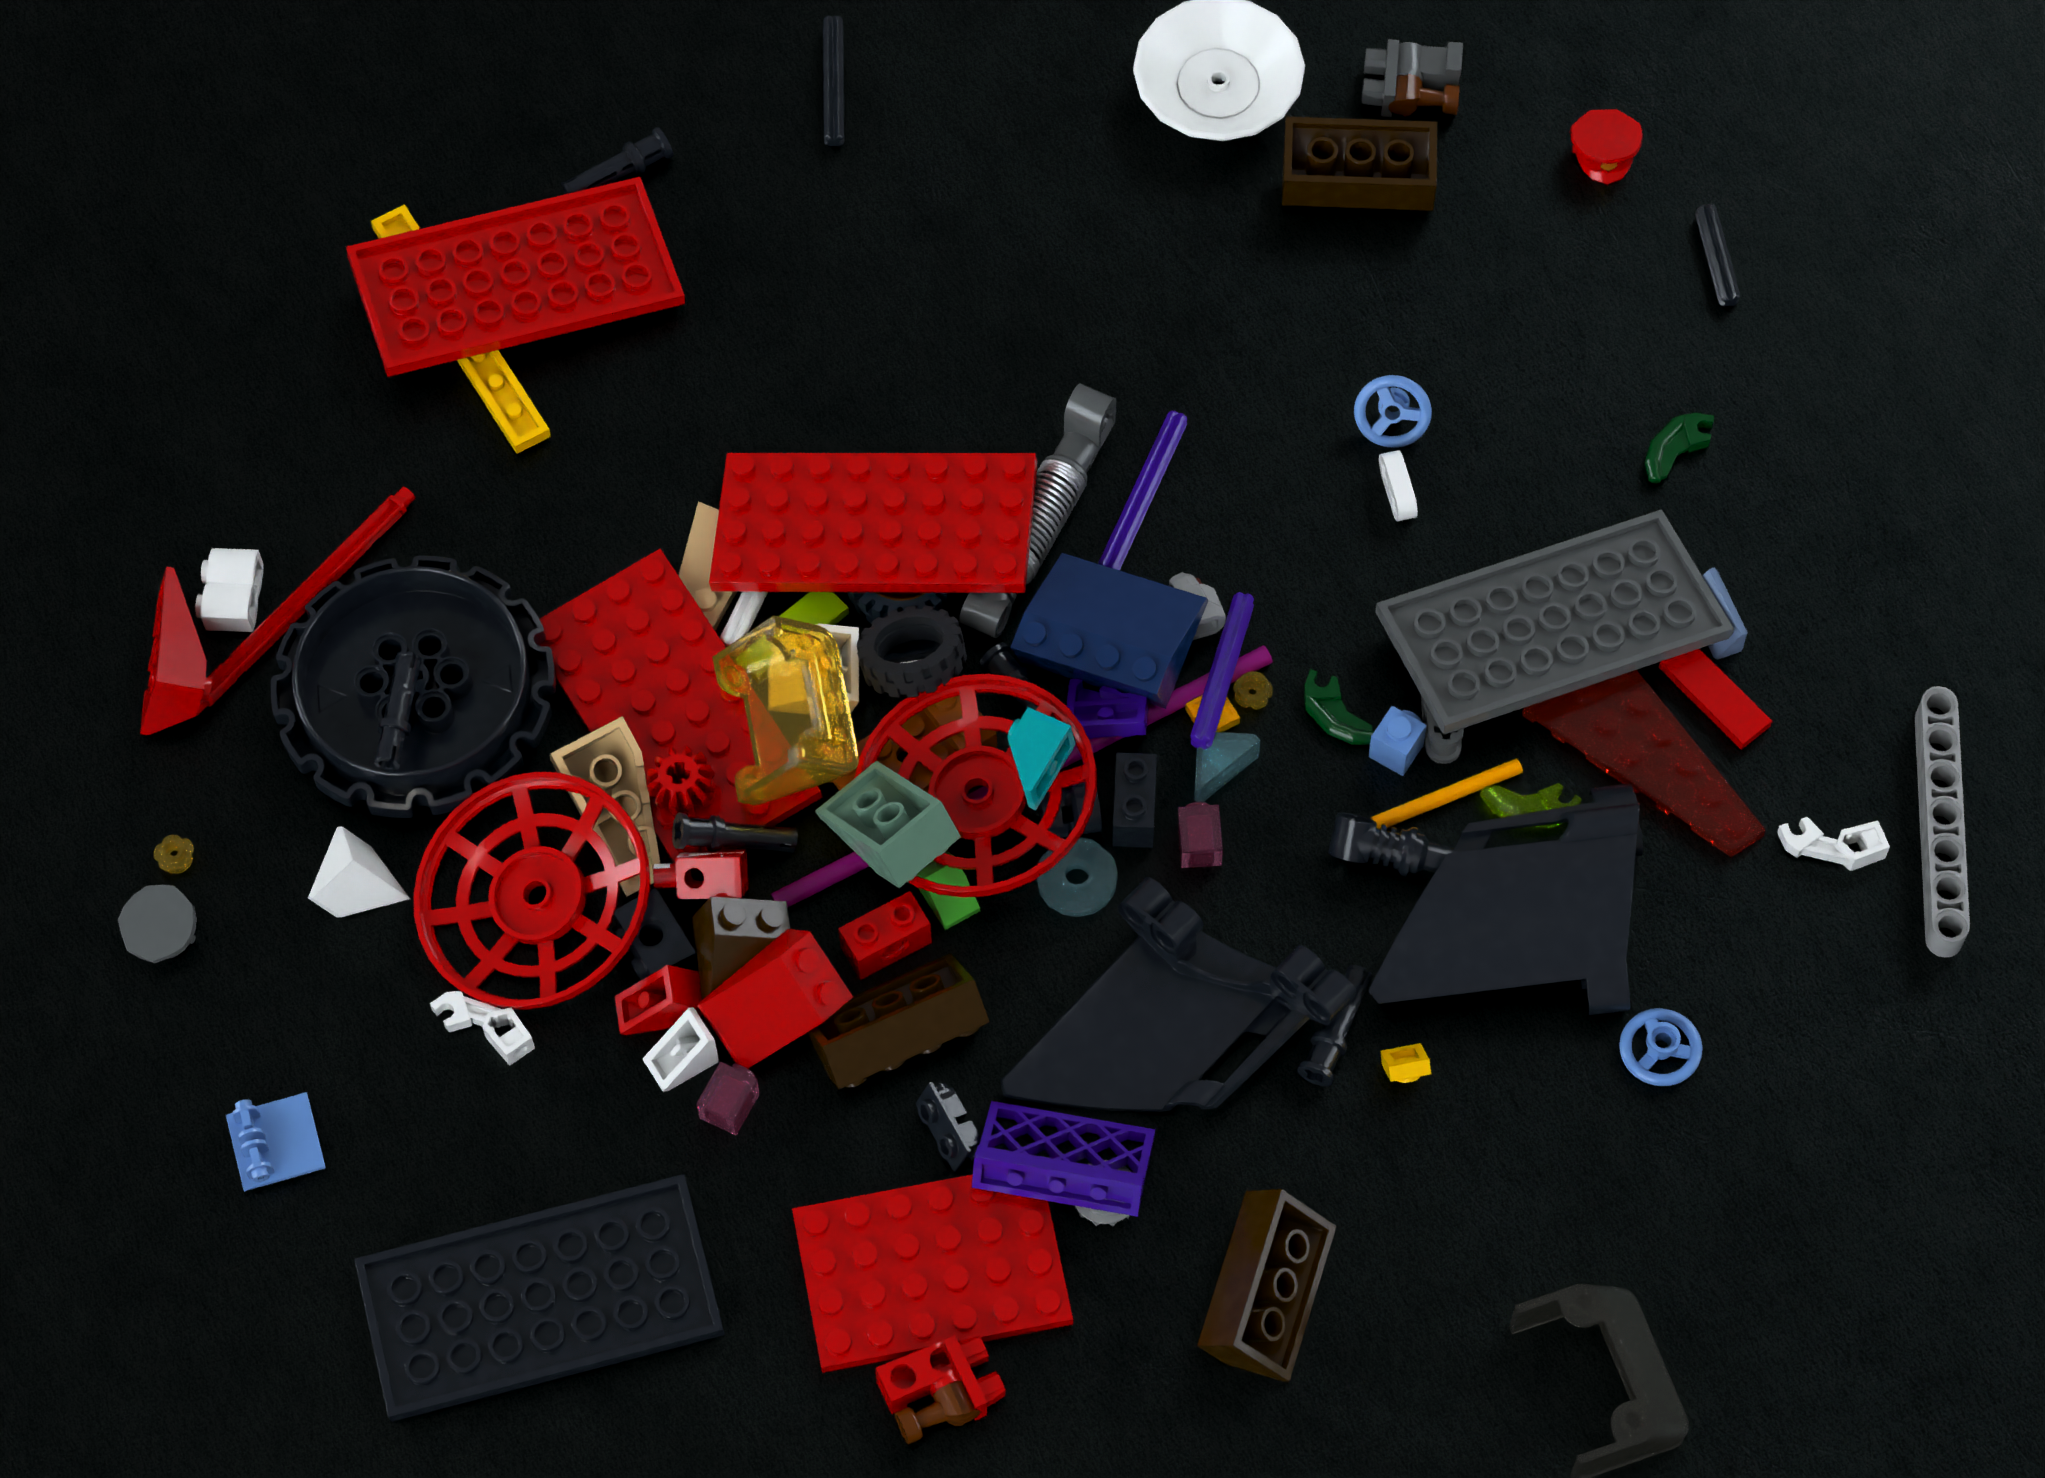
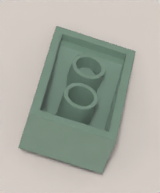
[815,760,961,888]

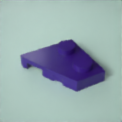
[1067,679,1148,739]

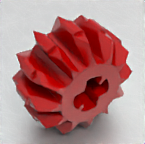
[647,745,716,816]

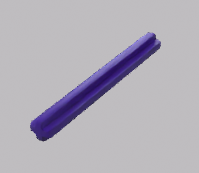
[1098,411,1187,571]
[1190,592,1254,750]

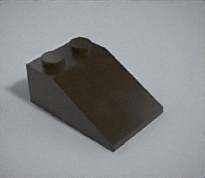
[692,897,790,1031]

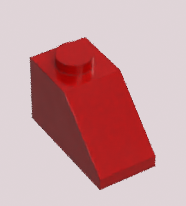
[615,965,703,1035]

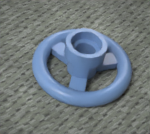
[1354,375,1432,448]
[1619,1008,1702,1086]

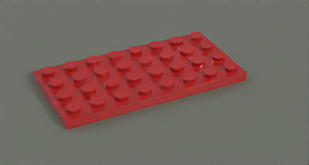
[346,177,685,377]
[709,453,1038,593]
[539,548,822,875]

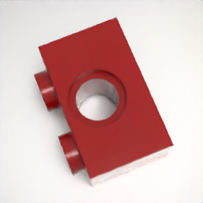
[838,891,932,980]

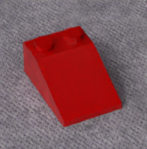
[697,929,853,1071]

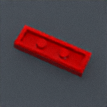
[1659,649,1772,750]

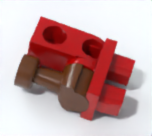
[876,1335,1006,1445]

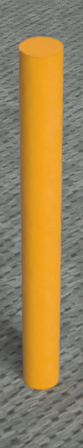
[1370,758,1523,829]

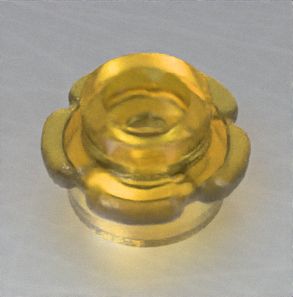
[1233,671,1273,710]
[154,835,194,874]

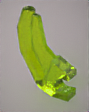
[1480,783,1582,828]

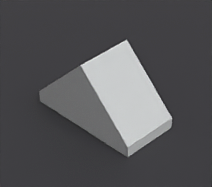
[643,1007,719,1092]

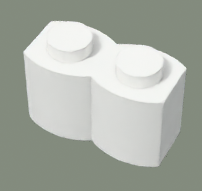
[195,548,264,632]

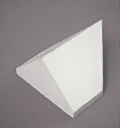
[308,827,410,918]

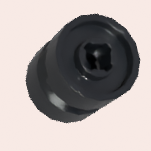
[1039,782,1102,838]

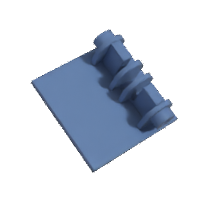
[226,1092,326,1191]

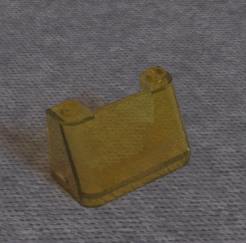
[712,615,859,805]

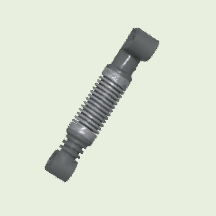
[959,384,1116,638]

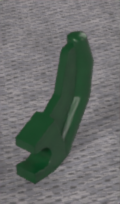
[1645,413,1714,484]
[1304,669,1374,745]

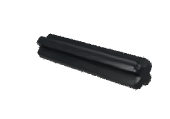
[1695,204,1740,307]

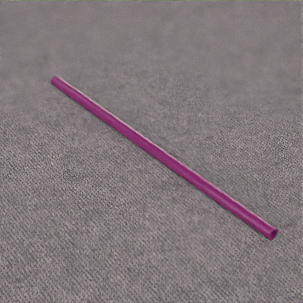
[770,645,1272,908]

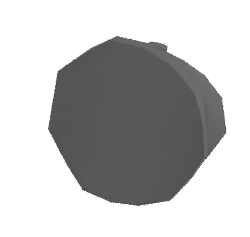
[118,885,197,963]

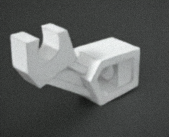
[1777,817,1890,871]
[430,991,535,1066]

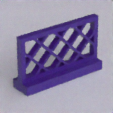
[972,1101,1155,1217]

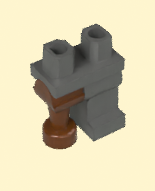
[1361,39,1463,117]

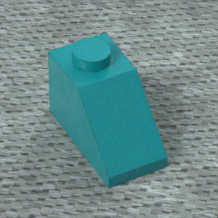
[1008,707,1076,810]

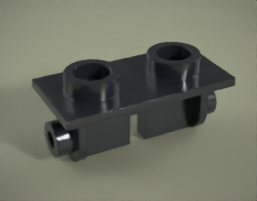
[915,1082,981,1173]

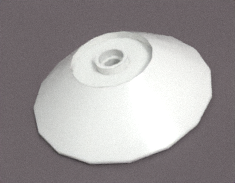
[1133,0,1305,141]

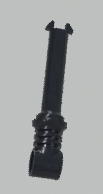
[1328,813,1455,876]

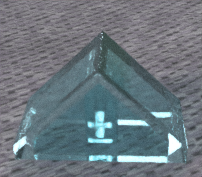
[1194,732,1261,805]

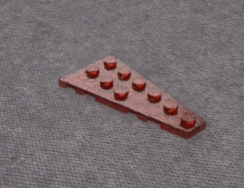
[1522,670,1766,857]

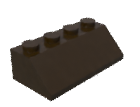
[1282,117,1437,211]
[807,953,990,1089]
[1197,1189,1337,1381]

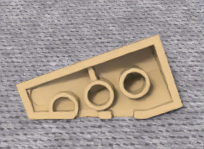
[550,716,661,897]

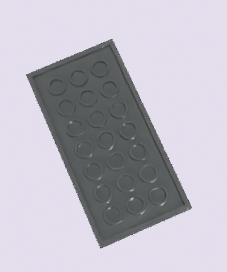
[1375,509,1734,735]

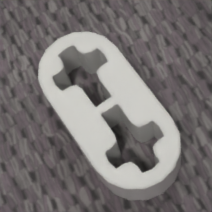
[1379,450,1418,522]

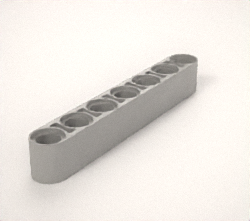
[1915,686,1970,958]

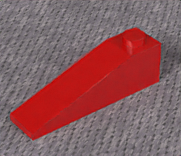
[140,567,212,735]

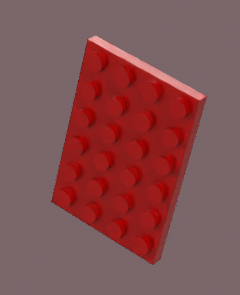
[792,1174,1073,1373]

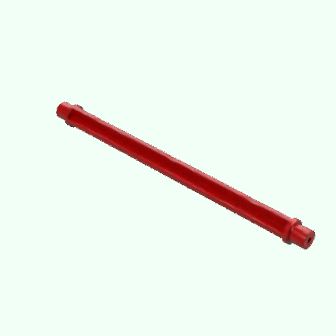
[196,486,415,716]

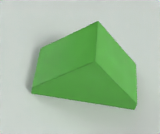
[917,851,980,930]

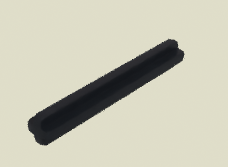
[823,16,844,147]

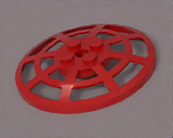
[854,674,1097,897]
[414,772,650,1010]

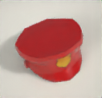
[1570,109,1643,185]

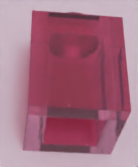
[1177,802,1223,868]
[696,1062,760,1135]

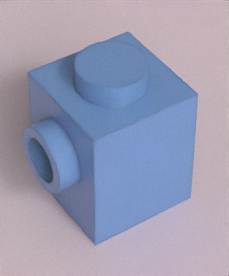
[1368,706,1427,776]

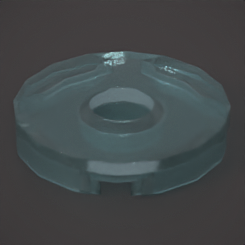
[1037,838,1118,917]

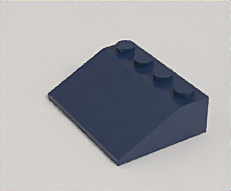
[1010,553,1208,709]

